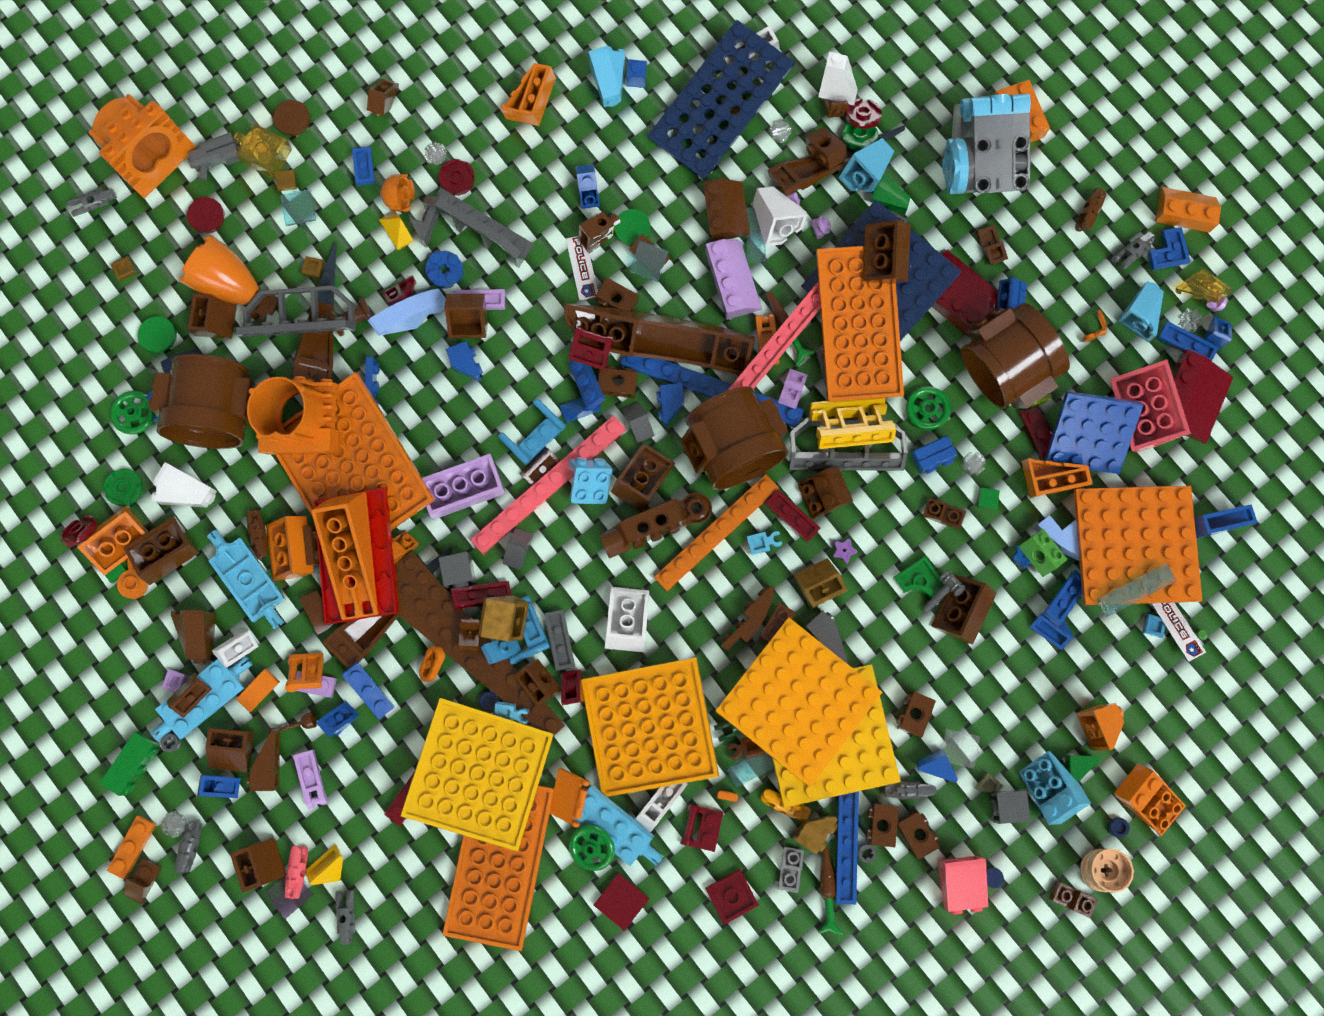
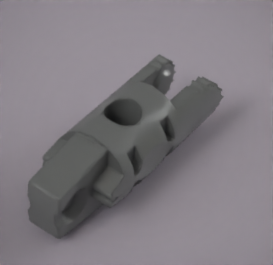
[66,189,118,217]
[1111,232,1155,270]
[884,781,937,800]
[174,821,202,873]
[335,890,355,945]

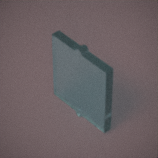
[280,190,316,226]
[630,240,669,282]

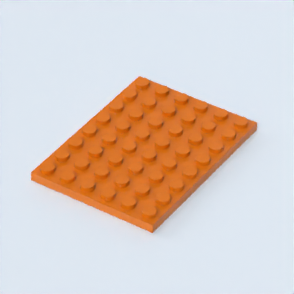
[276,372,435,531]

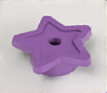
[833,539,857,563]

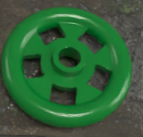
[906,386,951,430]
[110,391,156,435]
[569,825,615,871]

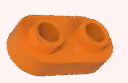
[419,646,445,682]

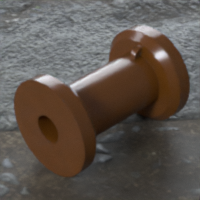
[329,297,373,337]

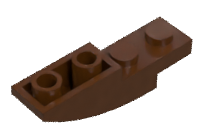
[721,585,774,652]

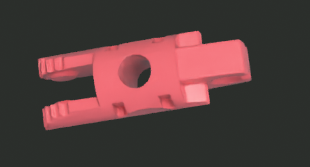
[285,846,308,899]

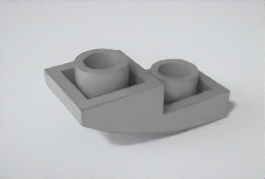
[778,847,804,893]

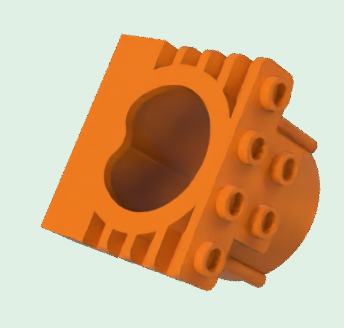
[89,94,197,199]
[247,376,339,455]

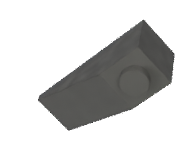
[804,611,849,665]

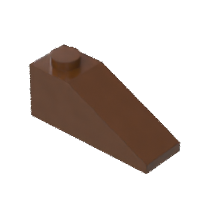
[247,729,280,791]

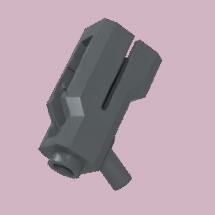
[187,132,242,181]

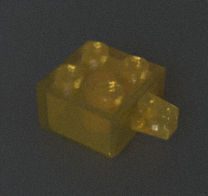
[233,124,292,179]

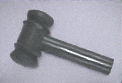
[922,570,965,613]

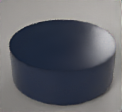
[479,691,499,711]
[1108,817,1130,838]
[986,867,1004,888]

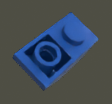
[576,164,600,209]
[445,341,483,381]
[656,383,684,426]

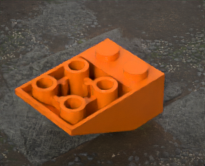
[1113,763,1186,836]

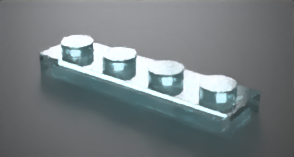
[1097,563,1177,617]

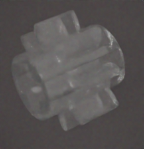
[769,119,792,143]
[424,142,447,165]
[1178,308,1203,332]
[962,452,986,476]
[161,811,187,838]

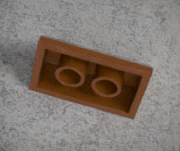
[703,179,750,241]
[863,220,911,284]
[124,516,199,585]
[931,575,997,645]

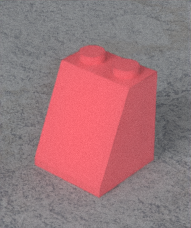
[937,856,988,914]

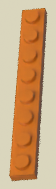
[654,474,779,592]

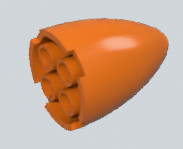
[179,235,260,305]

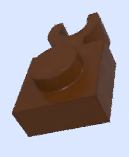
[250,289,279,324]
[728,737,765,761]

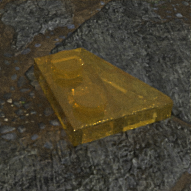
[1175,268,1231,303]

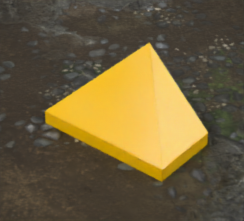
[379,211,413,250]
[305,844,343,885]

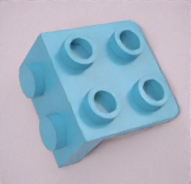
[568,457,612,504]

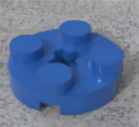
[425,251,464,289]

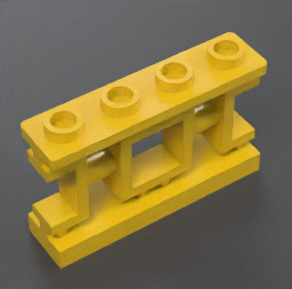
[809,398,897,449]

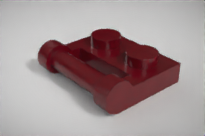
[569,326,614,370]
[680,804,724,852]

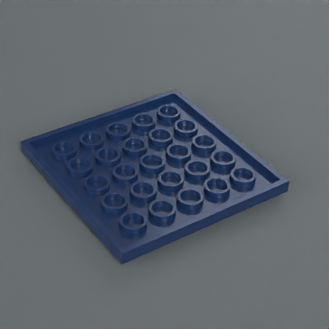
[801,199,962,342]

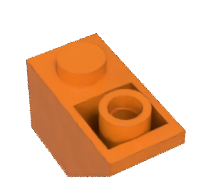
[392,531,419,565]

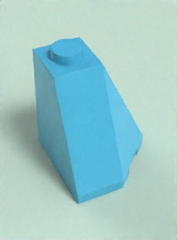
[589,46,626,107]
[839,138,894,192]
[1118,281,1164,342]

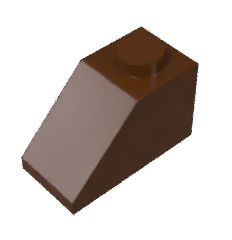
[367,79,399,116]

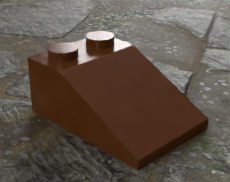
[611,443,675,512]

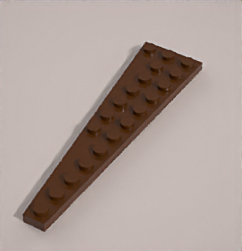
[395,551,565,737]

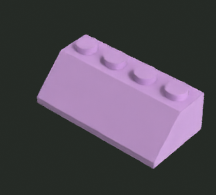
[705,239,762,320]
[423,454,506,520]

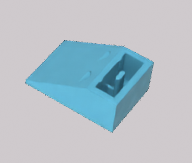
[1019,751,1091,825]

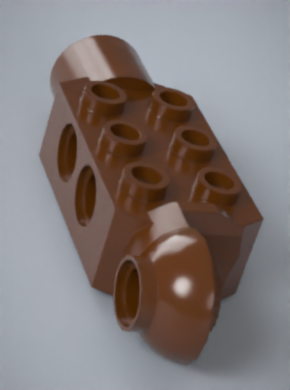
[599,492,712,559]

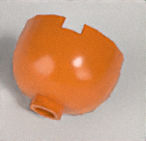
[380,174,415,212]

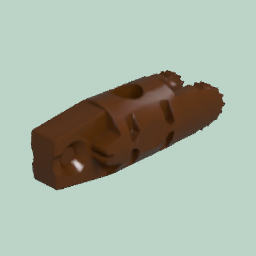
[1075,187,1107,232]
[246,510,268,560]

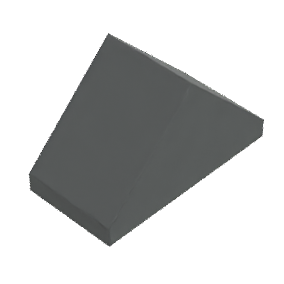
[622,402,655,444]
[503,528,534,570]

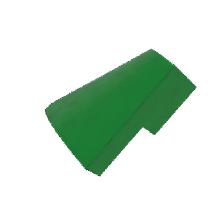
[871,173,911,215]

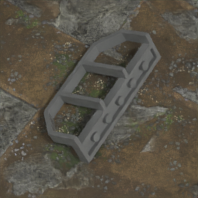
[422,188,534,268]
[236,286,356,338]
[789,417,908,471]

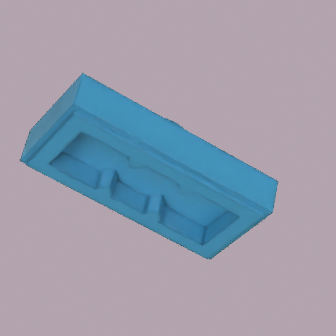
[481,640,522,665]

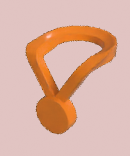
[1083,310,1107,343]

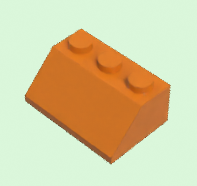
[1155,187,1221,233]
[77,506,148,575]
[266,516,314,581]
[1076,703,1124,750]

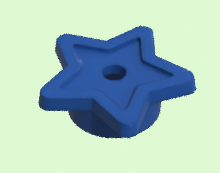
[1013,545,1032,569]

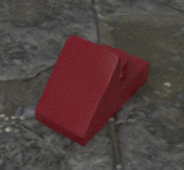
[561,669,585,706]

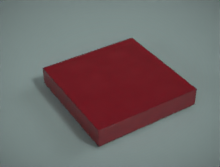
[705,869,759,925]
[593,873,650,931]

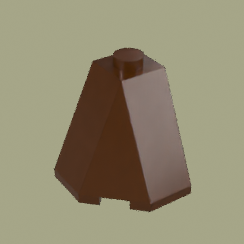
[171,610,216,664]

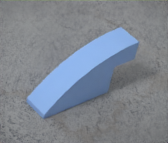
[368,288,446,336]
[1033,516,1079,561]

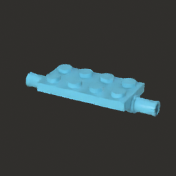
[207,530,286,629]
[150,656,253,741]
[574,785,664,866]

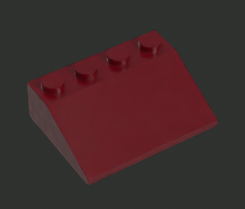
[932,249,998,337]
[1172,349,1233,444]

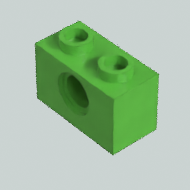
[1019,529,1068,577]

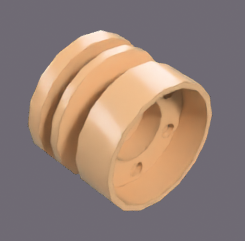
[1080,848,1134,893]

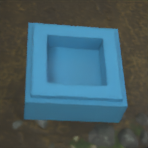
[1142,614,1166,638]

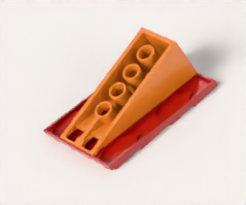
[311,487,399,625]

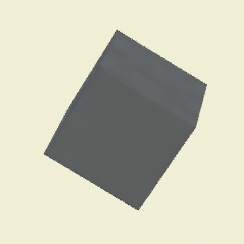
[439,552,477,590]
[990,790,1031,824]

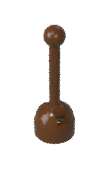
[269,712,317,733]

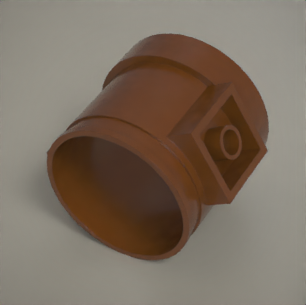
[961,303,1070,409]
[149,354,256,449]
[680,386,789,490]

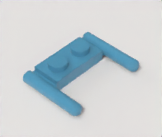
[498,399,566,465]
[509,595,550,664]

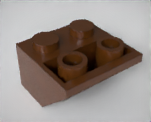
[188,293,237,339]
[798,466,853,519]
[205,728,255,772]
[230,838,287,893]

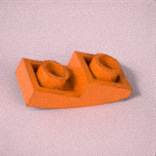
[236,669,280,713]

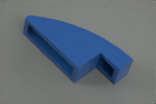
[1194,504,1258,539]

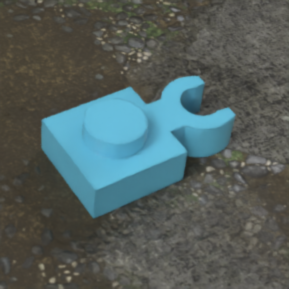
[746,531,783,556]
[494,701,529,725]

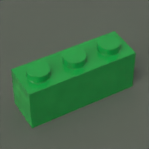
[100,732,161,796]

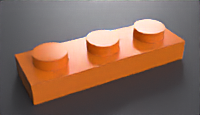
[106,815,157,880]

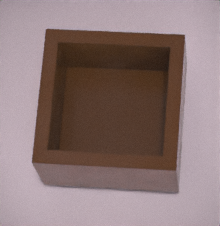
[444,294,488,338]

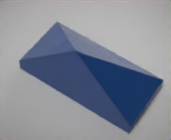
[560,397,602,423]
[1030,613,1074,650]

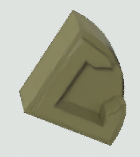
[974,772,1003,792]

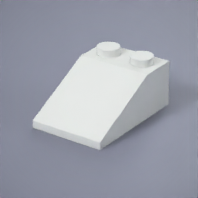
[605,587,649,652]

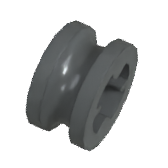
[161,734,181,752]
[858,844,876,863]

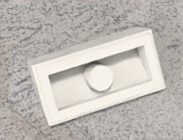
[212,630,259,668]

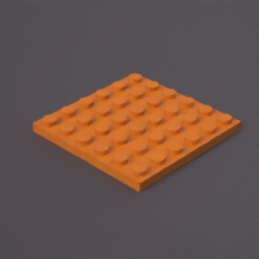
[1074,486,1202,606]

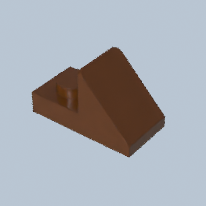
[124,858,162,904]

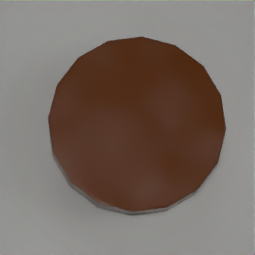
[273,100,311,136]

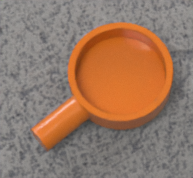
[117,558,149,599]

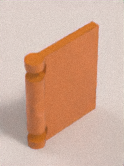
[550,768,590,827]

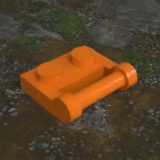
[285,653,324,692]

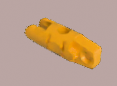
[760,789,811,821]

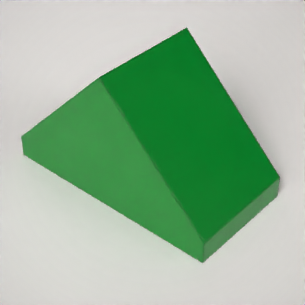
[1065,755,1101,782]

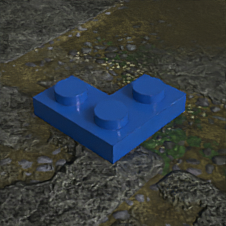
[1148,227,1191,271]

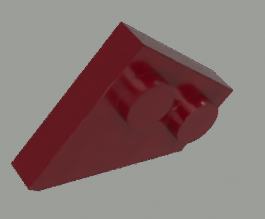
[382,275,417,307]

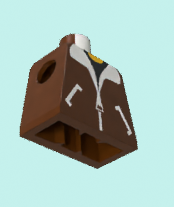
[578,212,620,254]

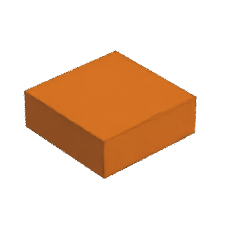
[717,790,738,802]

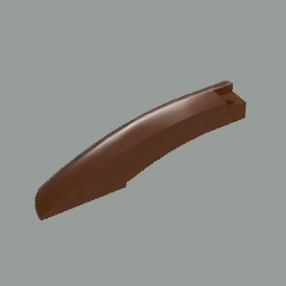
[564,303,756,375]

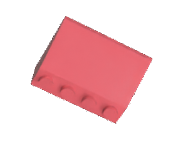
[1110,360,1190,452]

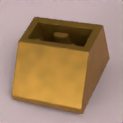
[793,558,848,610]
[478,595,529,641]
[792,815,838,854]

